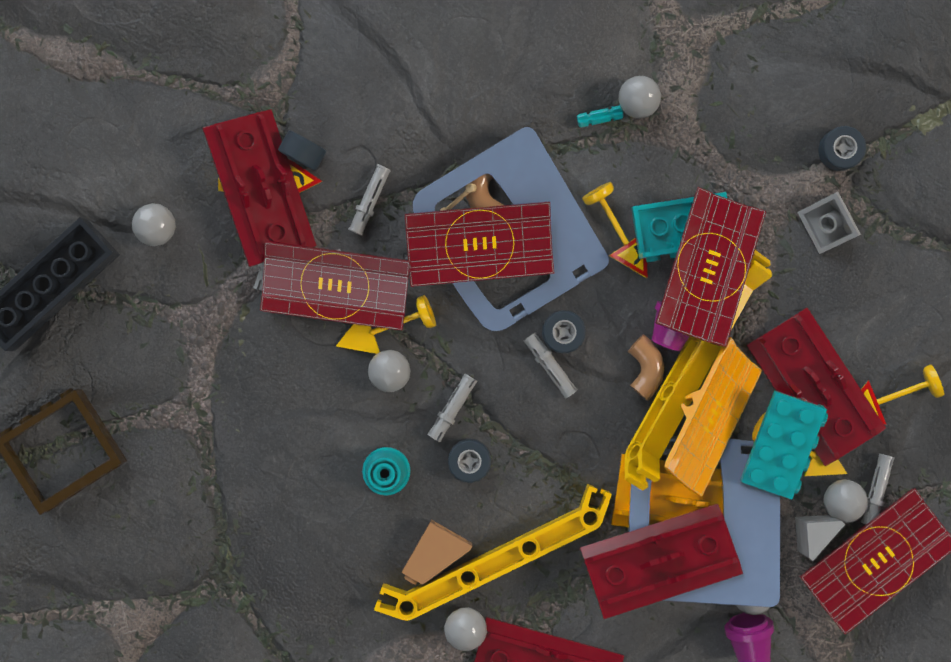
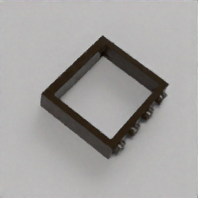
[0,388,127,515]

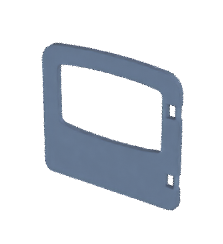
[413,127,609,331]
[629,436,780,607]

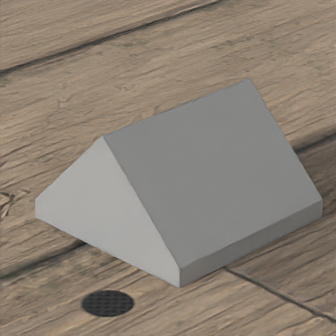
[797,192,861,254]
[795,515,845,561]

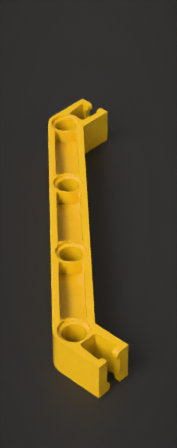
[625,250,772,491]
[374,484,612,621]

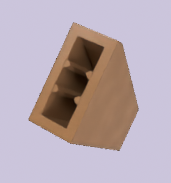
[402,519,472,585]

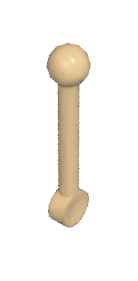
[440,183,476,211]

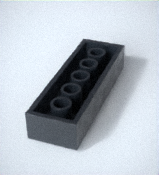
[0,217,120,351]

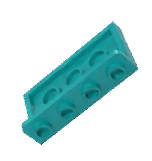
[631,192,727,262]
[740,390,828,500]

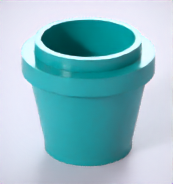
[362,447,411,495]

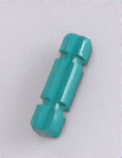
[577,105,624,127]

